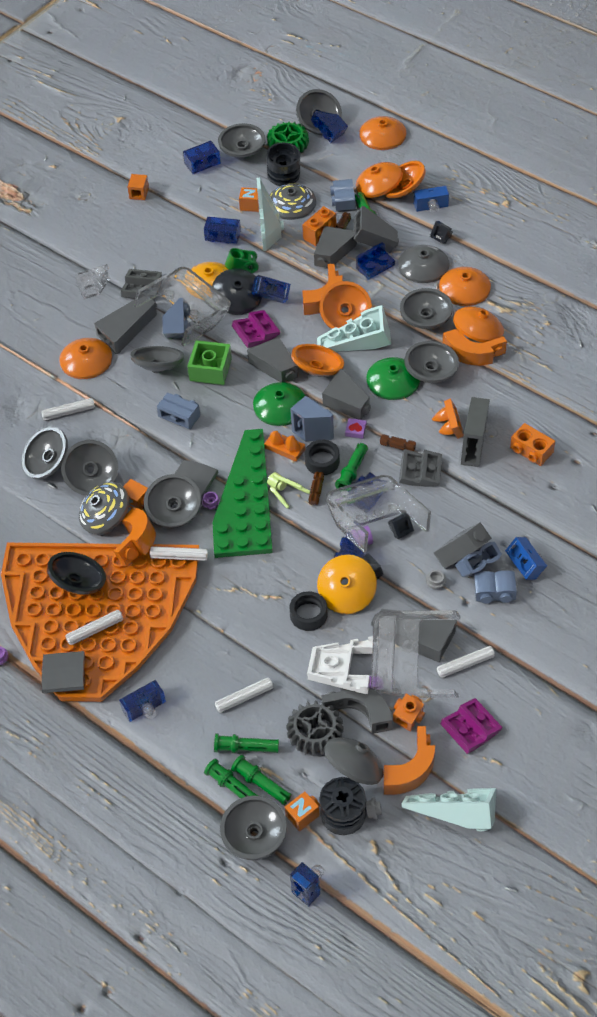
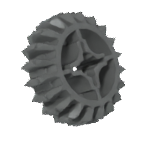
[286,700,344,756]

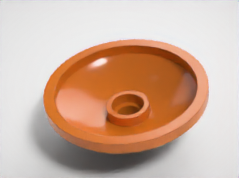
[359,116,406,150]
[385,161,426,198]
[356,162,403,198]
[439,266,491,306]
[319,281,372,329]
[453,306,504,343]
[59,338,112,379]
[291,344,344,377]

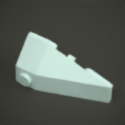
[256,177,284,251]
[317,305,391,352]
[401,788,496,831]

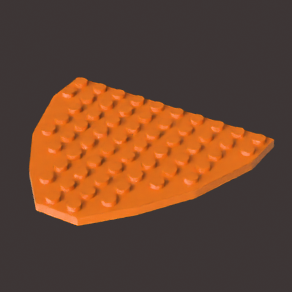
[1,542,200,702]

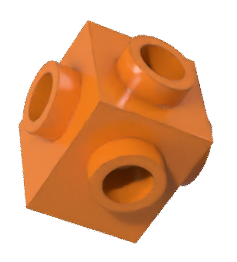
[393,693,425,732]

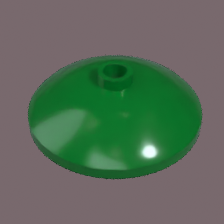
[366,357,420,400]
[253,382,306,426]

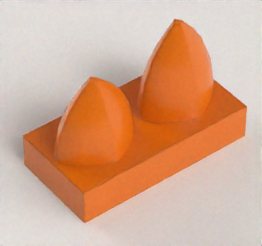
[432,398,464,439]
[264,431,306,462]

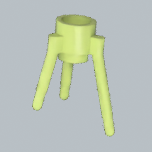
[267,472,311,508]

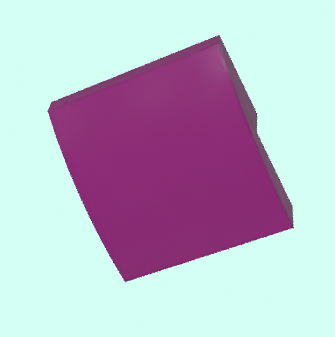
[232,310,280,348]
[440,698,503,754]

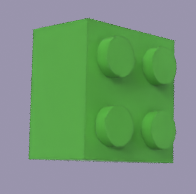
[187,340,232,385]

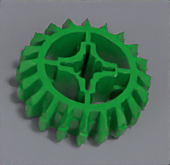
[267,121,309,153]

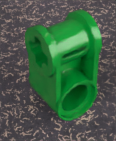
[225,248,259,273]

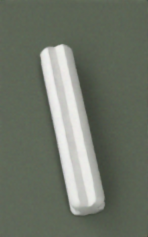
[41,398,95,420]
[150,547,208,561]
[65,610,123,645]
[437,646,495,678]
[215,678,273,713]

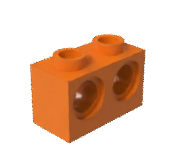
[302,206,337,246]
[510,423,555,466]

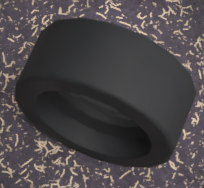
[304,439,340,475]
[289,591,328,631]

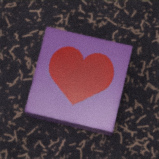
[345,418,367,439]

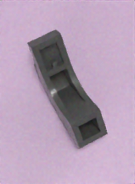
[321,688,393,734]

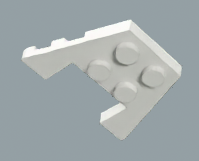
[307,636,376,694]

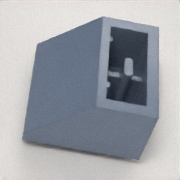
[162,298,191,338]
[290,396,334,442]

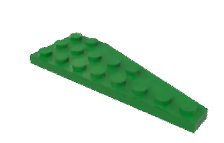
[212,429,273,558]

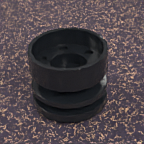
[267,142,300,186]
[319,777,366,836]

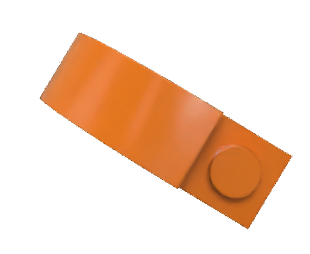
[302,264,343,315]
[443,329,507,366]
[114,507,156,567]
[384,726,435,795]

